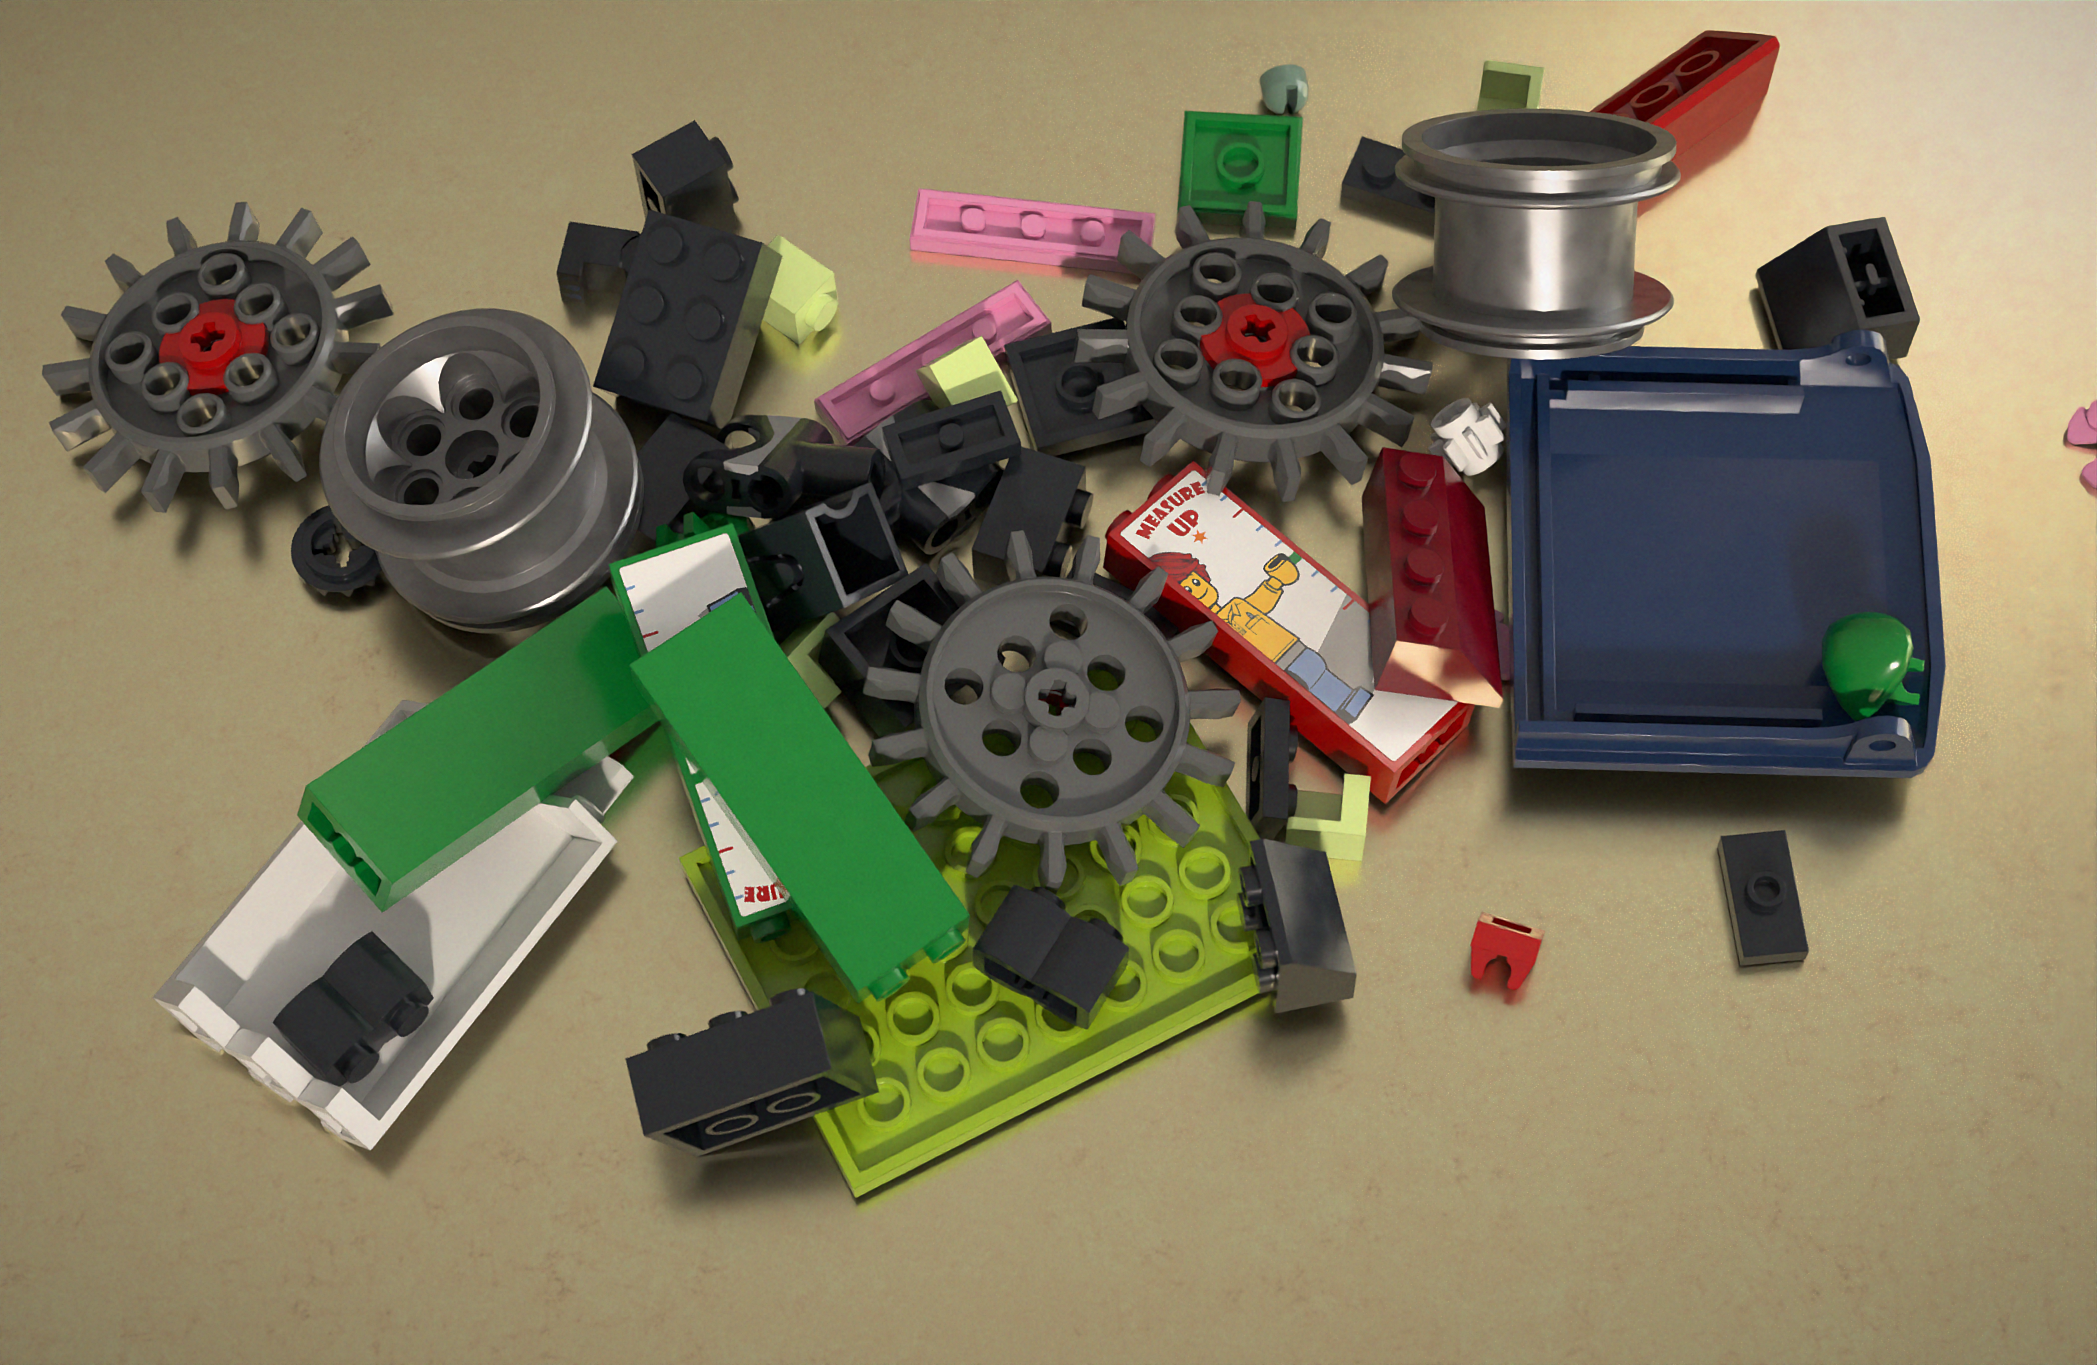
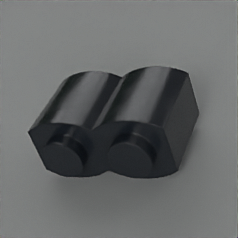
[973,885,1129,1030]
[272,931,434,1087]

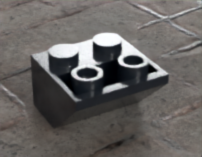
[1755,216,1921,360]
[1237,839,1357,1013]

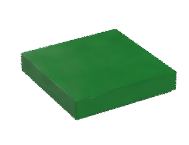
[1177,110,1303,229]

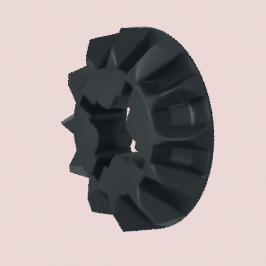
[291,505,382,597]

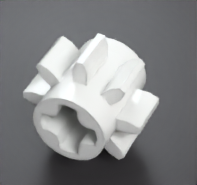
[1428,398,1506,476]

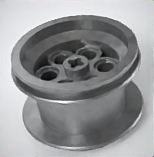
[1392,109,1681,359]
[319,308,644,633]

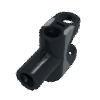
[854,399,1004,554]
[683,414,886,519]

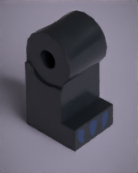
[556,221,641,304]

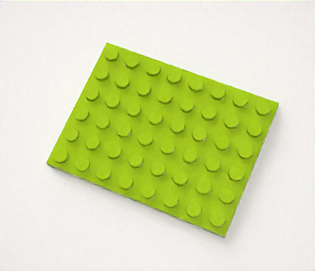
[679,670,1260,1198]

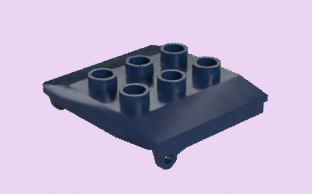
[1506,330,1946,778]

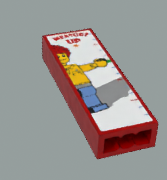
[1103,461,1475,804]

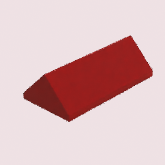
[1589,29,1780,161]

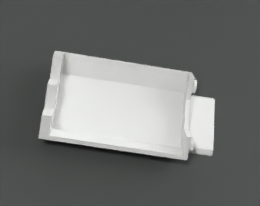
[153,700,634,1150]

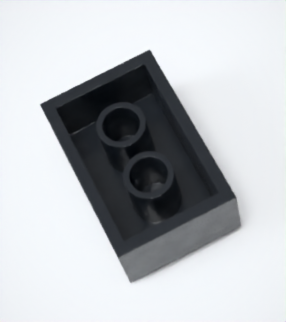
[593,209,783,429]
[625,988,879,1157]

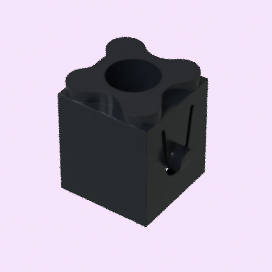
[737,482,908,632]

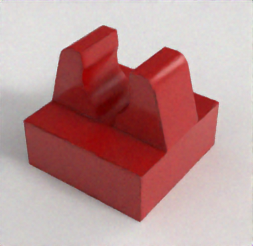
[1470,911,1545,990]

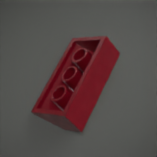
[1361,447,1503,708]

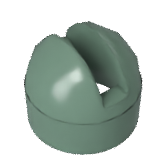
[1259,64,1309,115]

